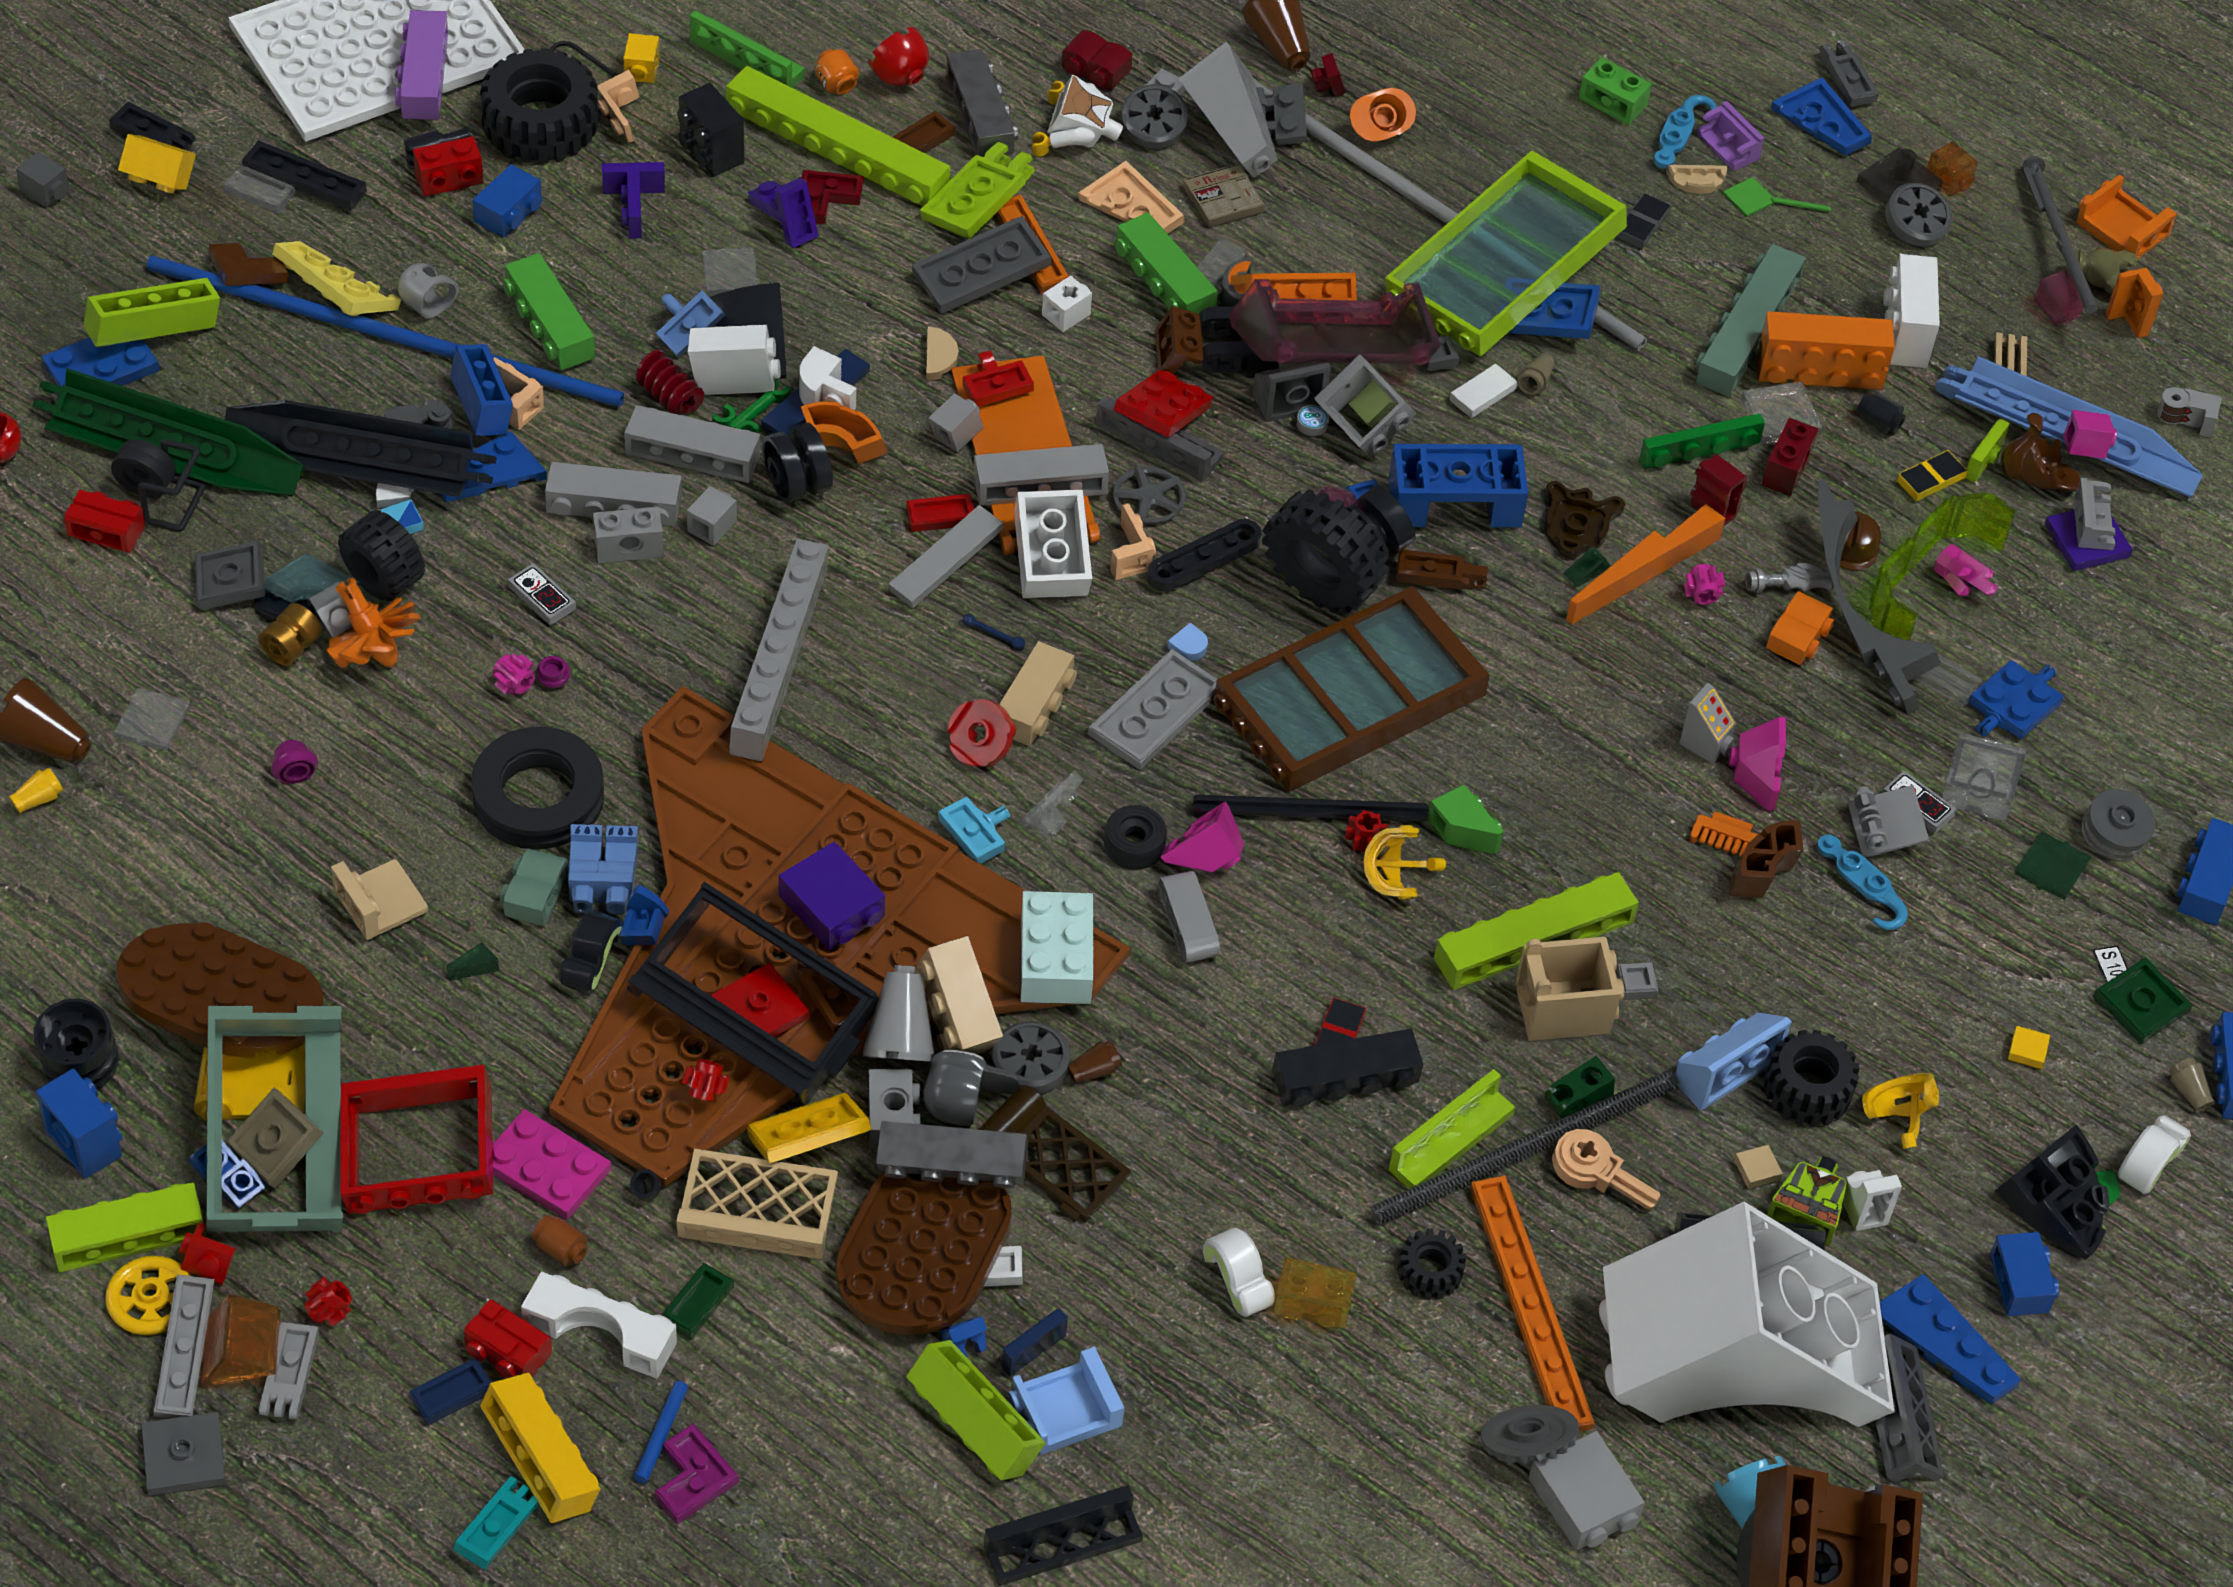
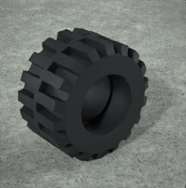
[338,510,425,602]
[1764,1030,1860,1127]

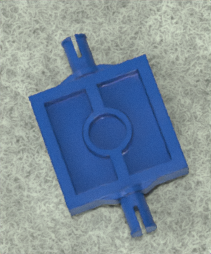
[1969,660,2064,739]

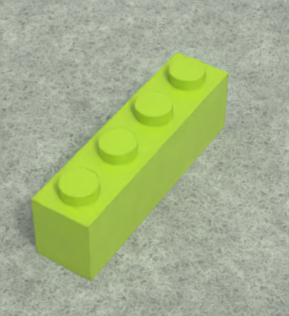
[83,278,221,347]
[46,1182,206,1273]
[906,1340,1046,1481]

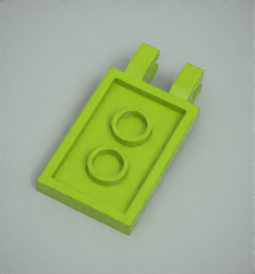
[920,142,1035,239]

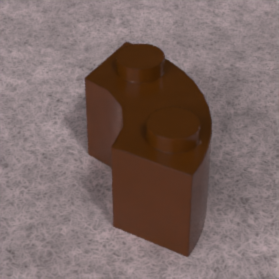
[1729,820,1804,898]

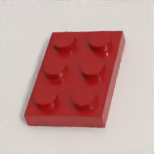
[1113,370,1214,438]

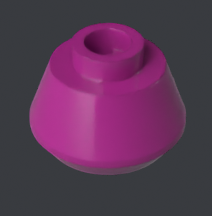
[271,739,318,784]

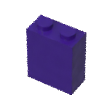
[778,841,886,950]

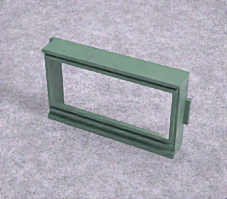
[206,1006,343,1234]

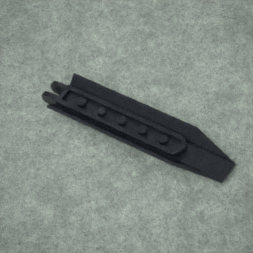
[224,400,497,497]

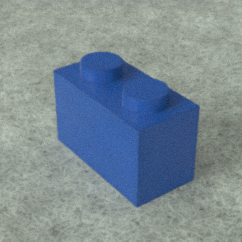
[472,164,543,238]
[1990,1232,2059,1316]

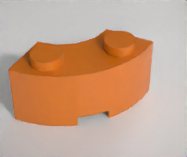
[801,402,888,464]

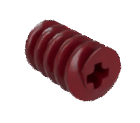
[636,349,704,416]

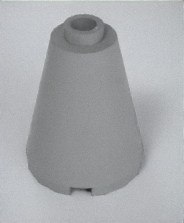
[863,965,934,1061]

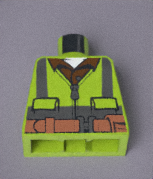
[1767,1156,1847,1246]

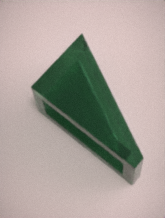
[1563,546,1611,587]
[447,942,499,981]

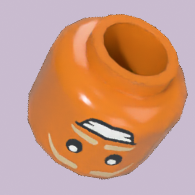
[814,49,859,95]

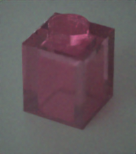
[2034,270,2083,325]

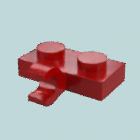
[962,350,1034,407]

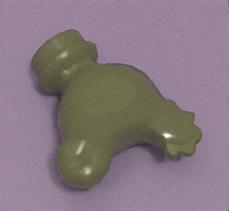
[2066,248,2138,294]

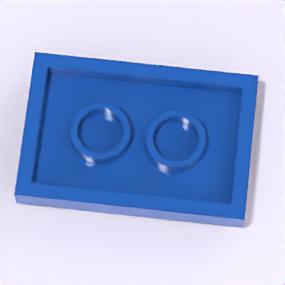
[1499,279,1601,339]
[42,337,160,387]

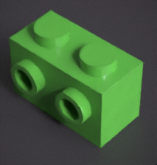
[1578,57,1652,125]

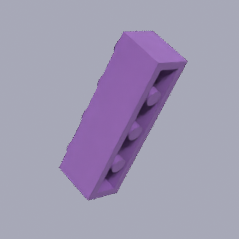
[395,10,448,120]

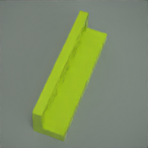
[1388,1069,1515,1189]

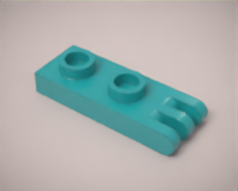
[453,1476,539,1570]

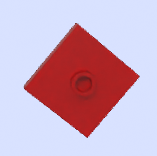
[710,962,809,1037]

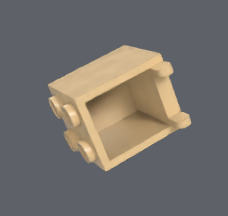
[1515,937,1624,1041]

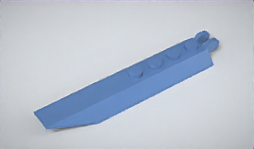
[1935,356,2203,498]

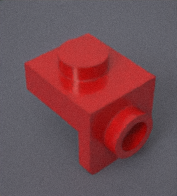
[179,1222,236,1285]

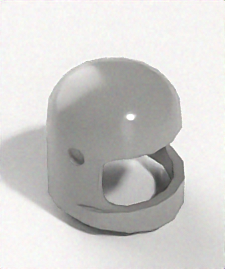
[398,263,459,319]

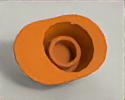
[1349,87,1416,142]

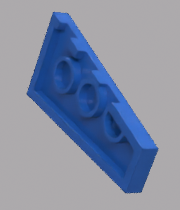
[1880,1274,2021,1404]

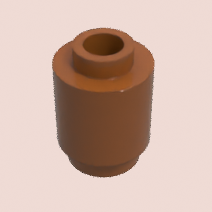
[532,1215,588,1267]

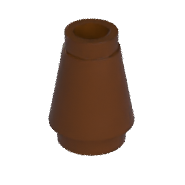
[1068,1040,1122,1084]

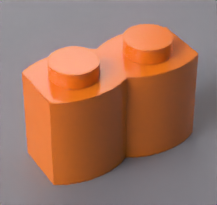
[1766,591,1835,666]

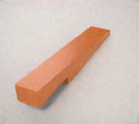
[1566,504,1726,625]

